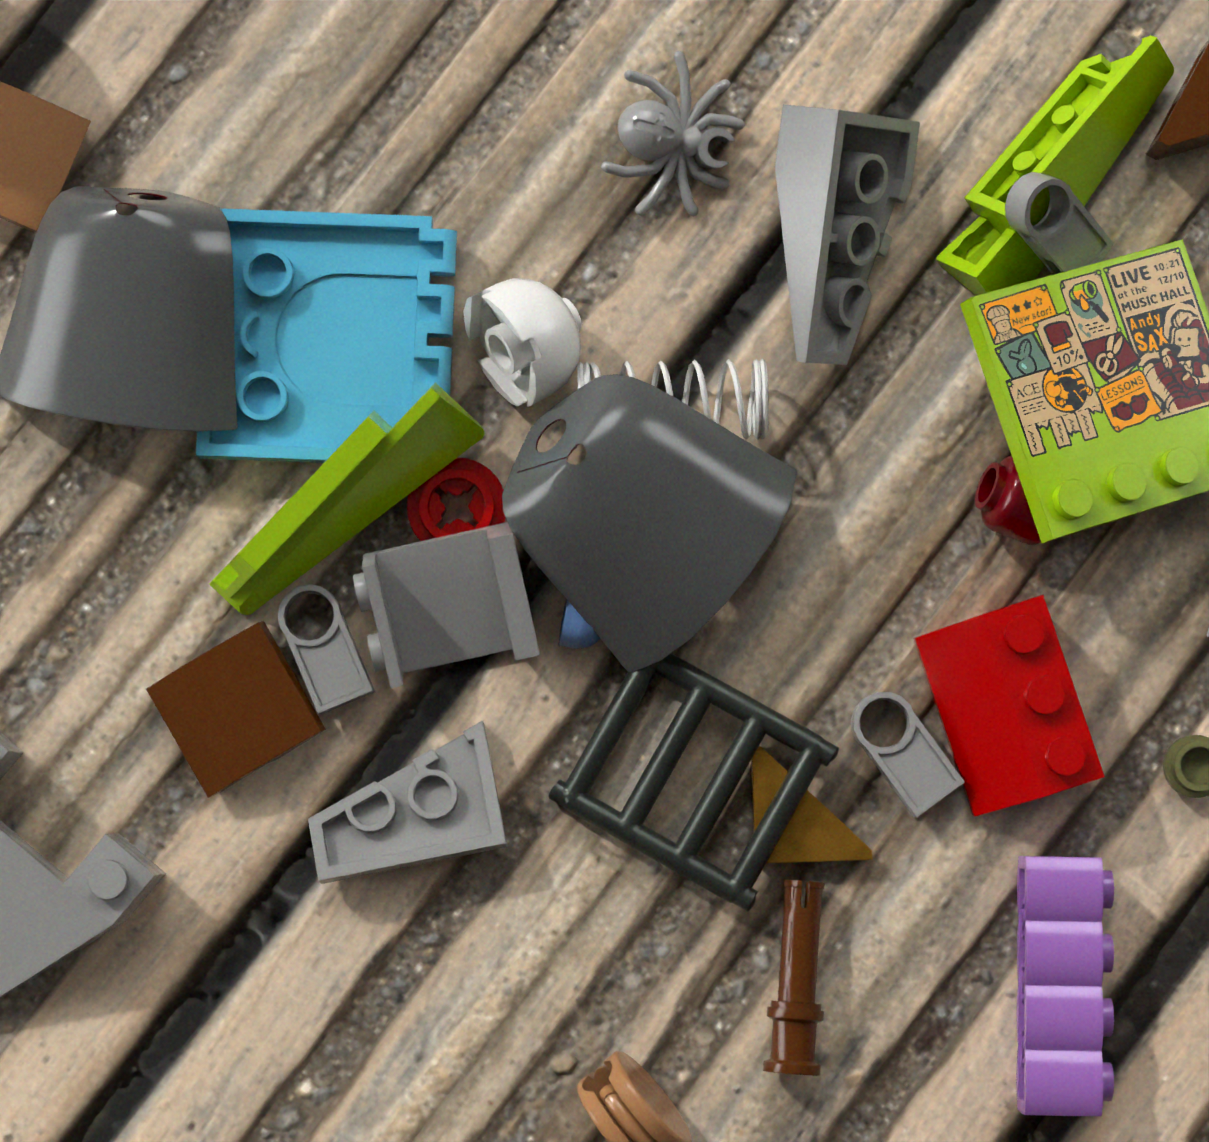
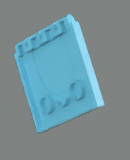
[196,208,457,463]

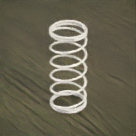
[577,358,768,440]

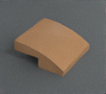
[0,82,91,234]

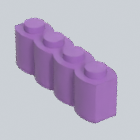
[1016,856,1114,1116]

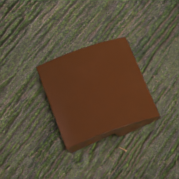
[146,621,326,798]

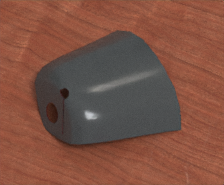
[0,186,238,432]
[502,374,797,673]

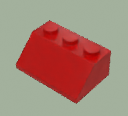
[913,595,1105,817]

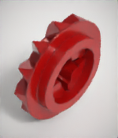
[407,457,506,541]

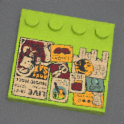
[960,239,1209,544]

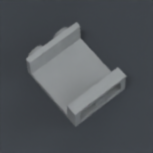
[353,522,540,688]

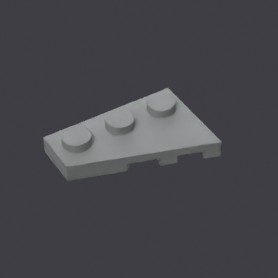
[308,721,508,884]

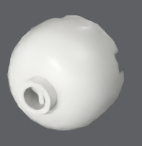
[463,278,582,407]

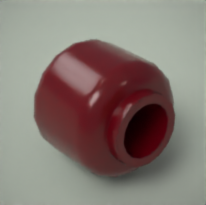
[975,455,1041,545]

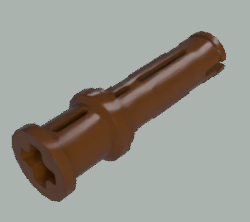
[763,880,825,1076]

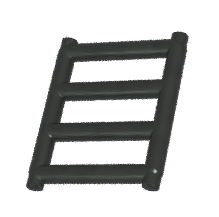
[548,653,839,911]

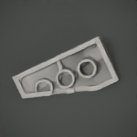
[775,104,920,365]

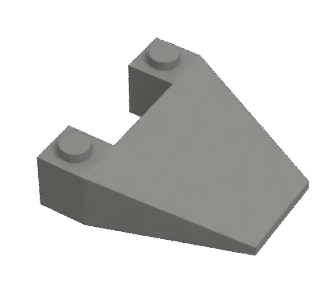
[0,732,166,999]

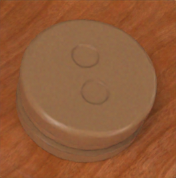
[577,1051,692,1142]

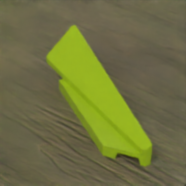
[936,35,1174,296]
[209,382,485,615]

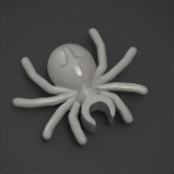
[601,51,745,216]

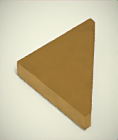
[751,746,873,863]

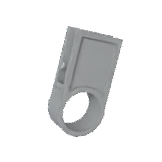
[1005,172,1114,275]
[278,584,375,715]
[851,692,965,817]

